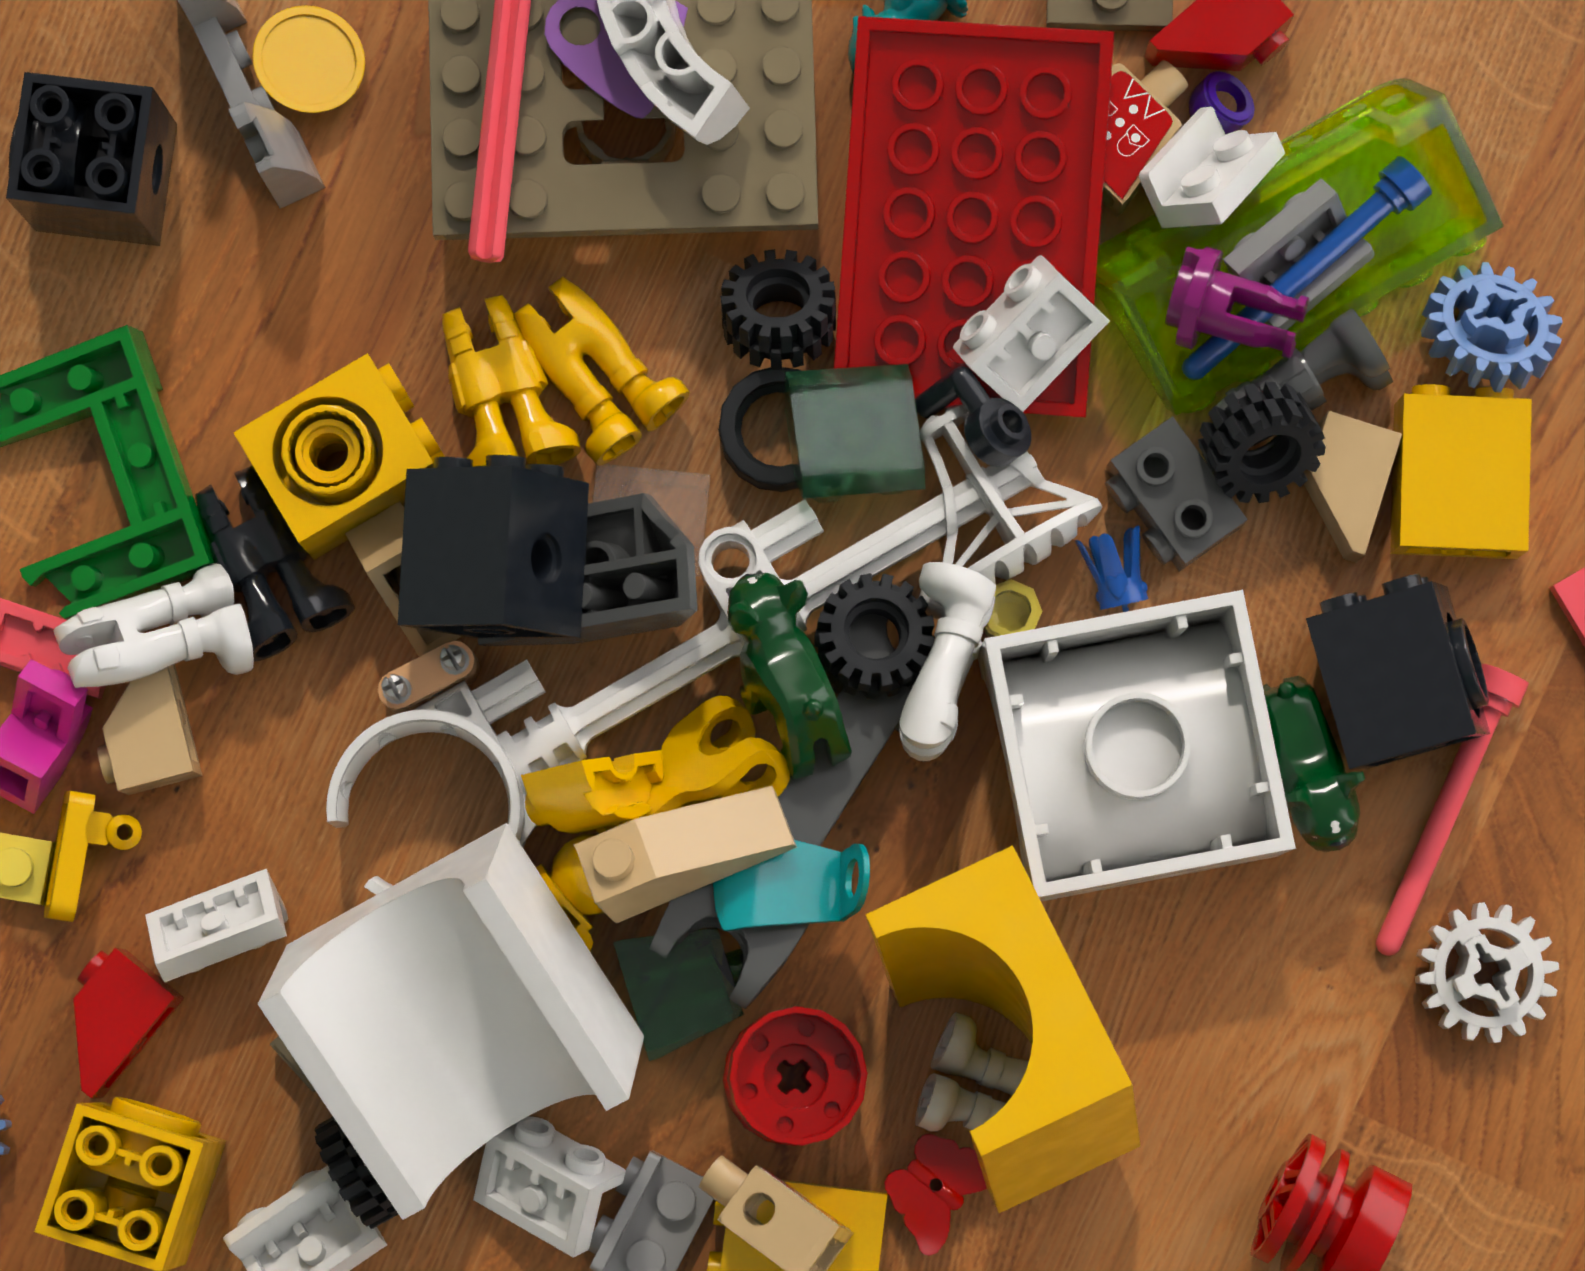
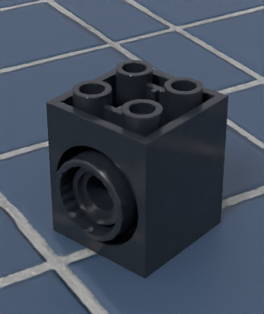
[6,72,177,246]
[398,455,589,638]
[1306,574,1490,769]

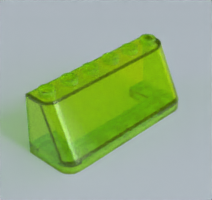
[1096,78,1504,415]

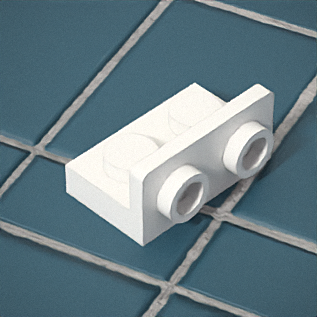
[1139,107,1285,228]
[953,255,1110,412]
[145,868,288,983]
[473,1116,626,1258]

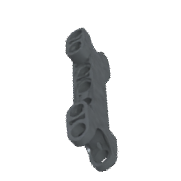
[649,614,915,1009]

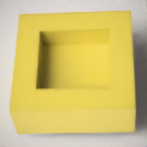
[0,833,55,906]

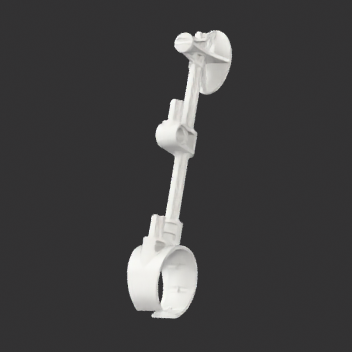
[326,404,1103,895]

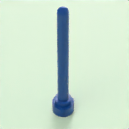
[1182,156,1432,380]

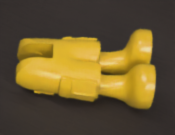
[442,295,581,467]

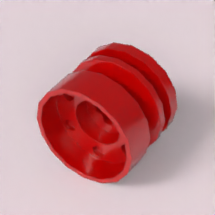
[722,1006,868,1146]
[1250,1134,1412,1271]

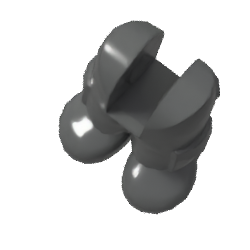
[1216,308,1393,447]

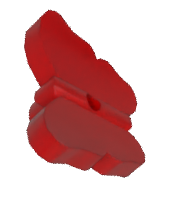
[884,1133,987,1256]

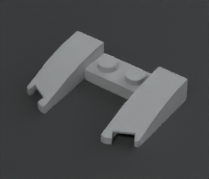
[178,0,326,209]

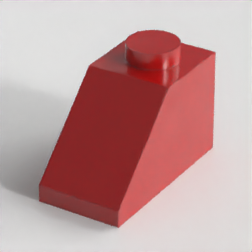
[1144,0,1294,71]
[73,948,184,1099]

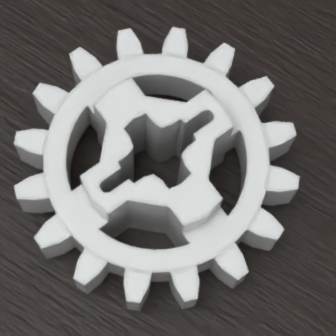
[1415,902,1559,1043]

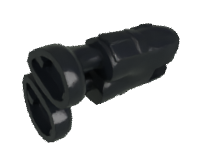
[195,466,355,662]

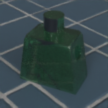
[613,928,774,1061]

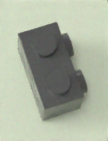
[1105,416,1248,572]

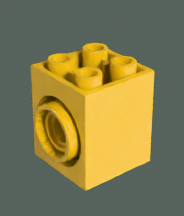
[233,353,445,560]
[34,1097,227,1271]

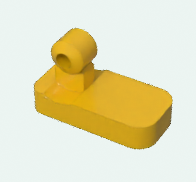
[44,790,142,922]

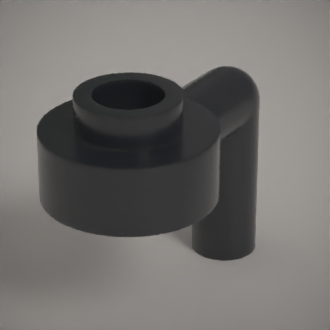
[914,366,1032,467]

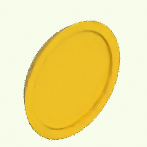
[252,5,365,113]

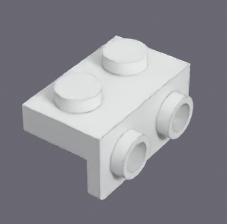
[223,1166,387,1271]

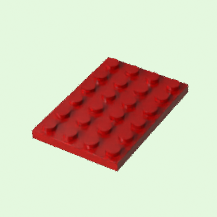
[832,16,1115,418]

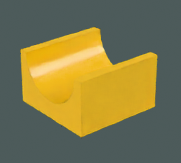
[865,845,1141,1213]

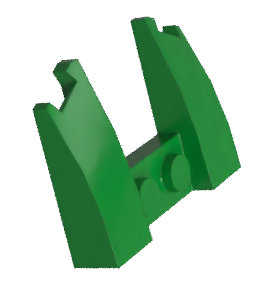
[0,325,215,620]

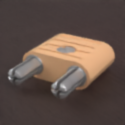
[378,641,480,714]

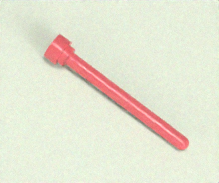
[1376,664,1529,956]

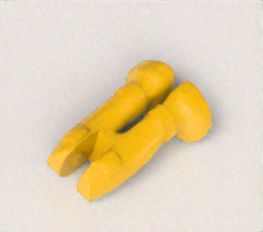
[514,276,690,465]

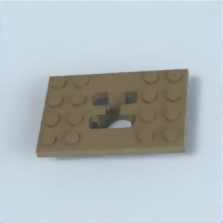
[428,0,818,240]

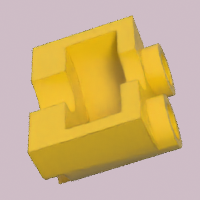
[521,750,663,833]

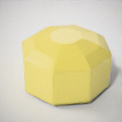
[984,579,1042,637]

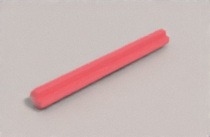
[468,0,531,263]

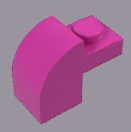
[0,659,93,814]

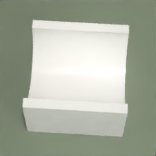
[978,590,1296,901]
[258,823,644,1220]

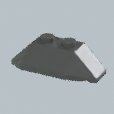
[478,493,698,646]

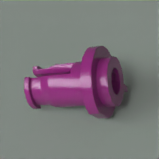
[1165,246,1309,359]

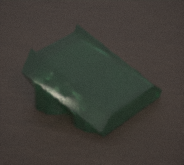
[785,364,926,503]

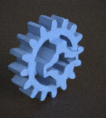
[1421,262,1563,392]

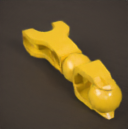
[534,695,790,951]

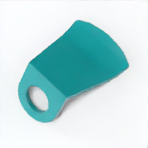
[713,840,870,931]

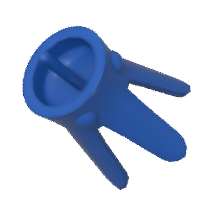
[1074,525,1149,612]

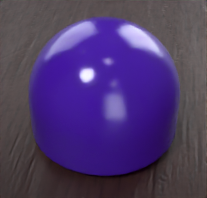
[1189,71,1255,134]

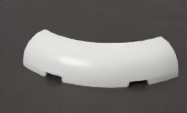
[597,0,750,145]

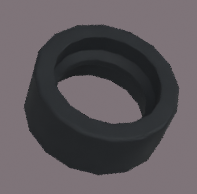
[718,367,839,492]

